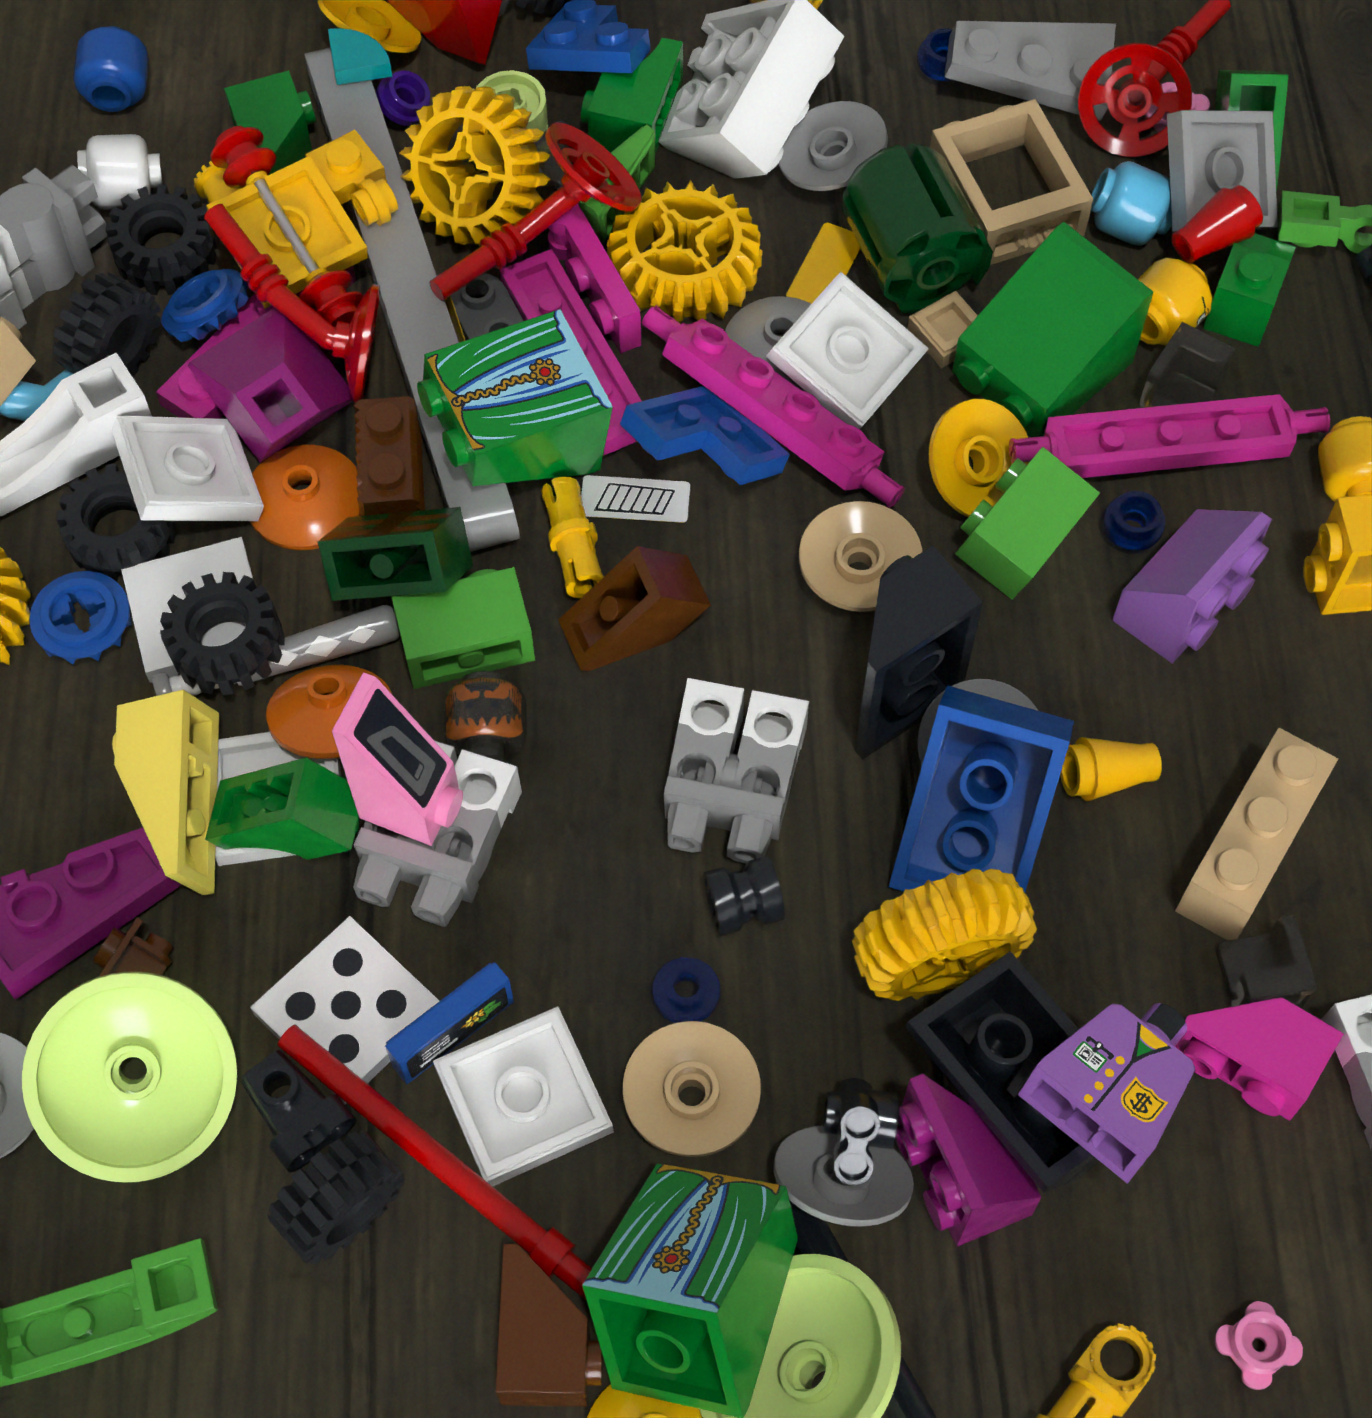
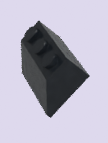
[855,546,983,760]
[905,951,1100,1193]

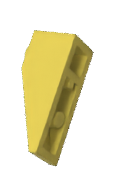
[112,690,219,895]

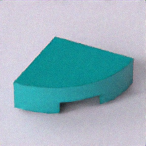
[328,28,393,85]

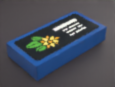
[385,962,514,1085]

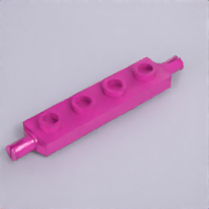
[642,305,905,508]
[1009,394,1330,478]

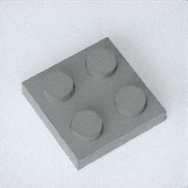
[1167,110,1278,231]

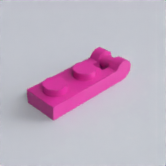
[548,204,641,354]

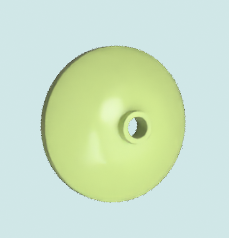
[22,972,237,1182]
[700,1254,901,1418]

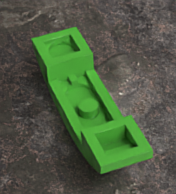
[0,1238,218,1387]

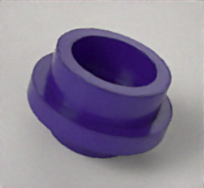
[376,70,430,126]

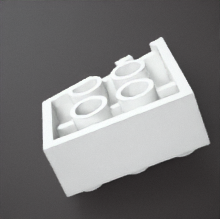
[659,0,845,179]

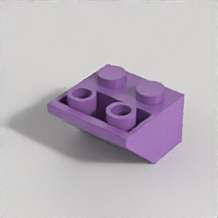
[1112,509,1272,664]

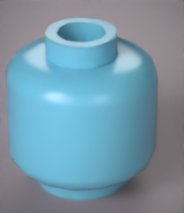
[1091,161,1172,246]

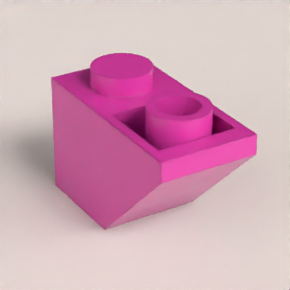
[1175,997,1344,1121]

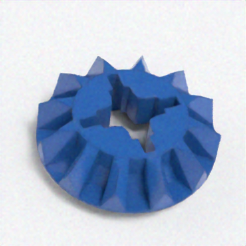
[161,269,249,342]
[29,571,132,665]

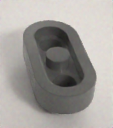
[451,273,524,340]

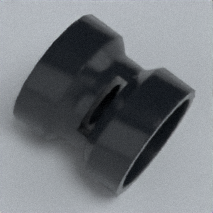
[703,856,785,936]

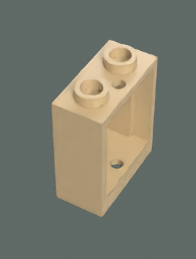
[930,99,1093,265]

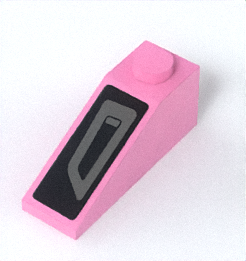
[332,672,463,846]

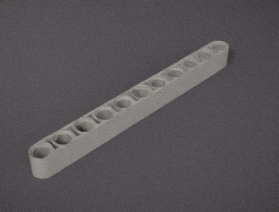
[304,47,520,552]

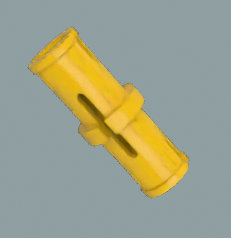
[541,477,604,598]

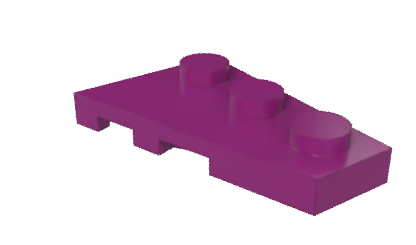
[0,827,182,1000]

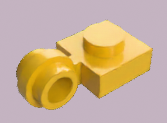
[305,129,398,226]

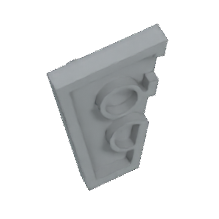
[945,21,1116,121]

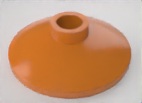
[249,445,361,550]
[266,665,392,759]

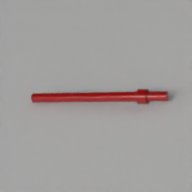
[277,1024,592,1301]

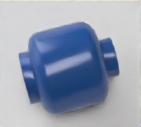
[73,26,149,112]

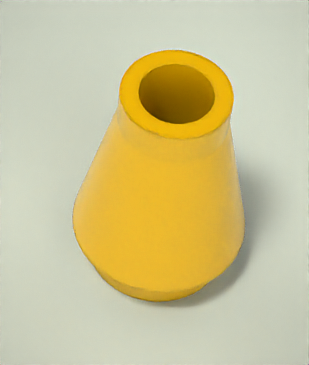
[1060,737,1162,801]

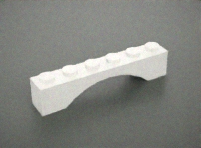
[0,353,152,517]

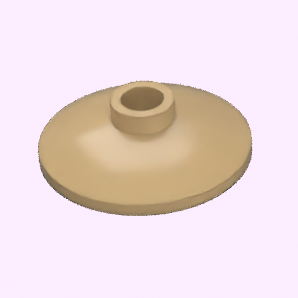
[799,501,922,612]
[623,1021,761,1157]

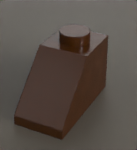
[558,546,711,671]
[496,1244,603,1407]

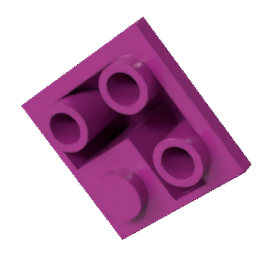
[188,308,353,463]
[895,1074,1041,1247]

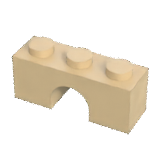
[1175,728,1338,944]

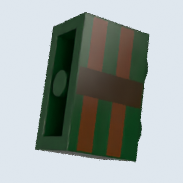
[317,507,474,601]

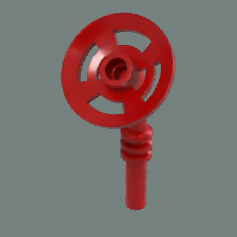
[1078,0,1231,157]
[429,122,642,301]
[204,204,380,403]

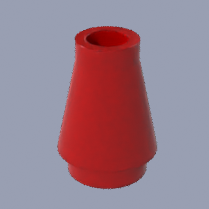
[1172,185,1263,263]

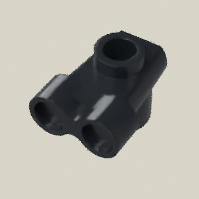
[241,1050,356,1173]
[823,1078,899,1185]

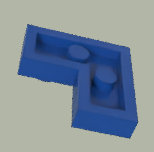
[526,0,651,73]
[620,386,790,485]

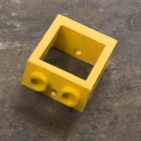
[1303,495,1372,615]

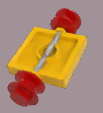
[206,126,368,326]

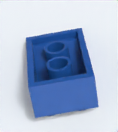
[889,685,1074,892]

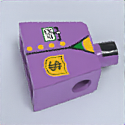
[1018,1003,1195,1184]

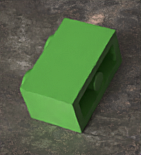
[955,447,1100,600]
[391,567,535,689]

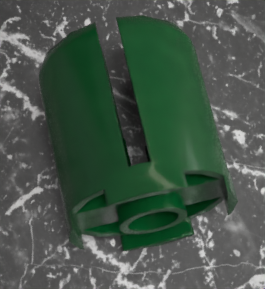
[842,143,993,313]

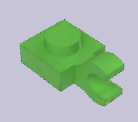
[1278,190,1372,254]

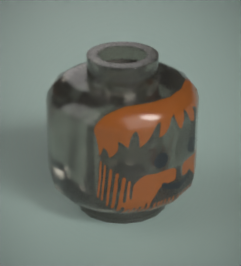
[444,671,527,763]

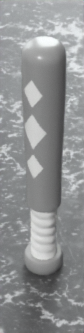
[152,605,400,696]

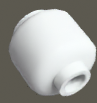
[77,134,162,210]

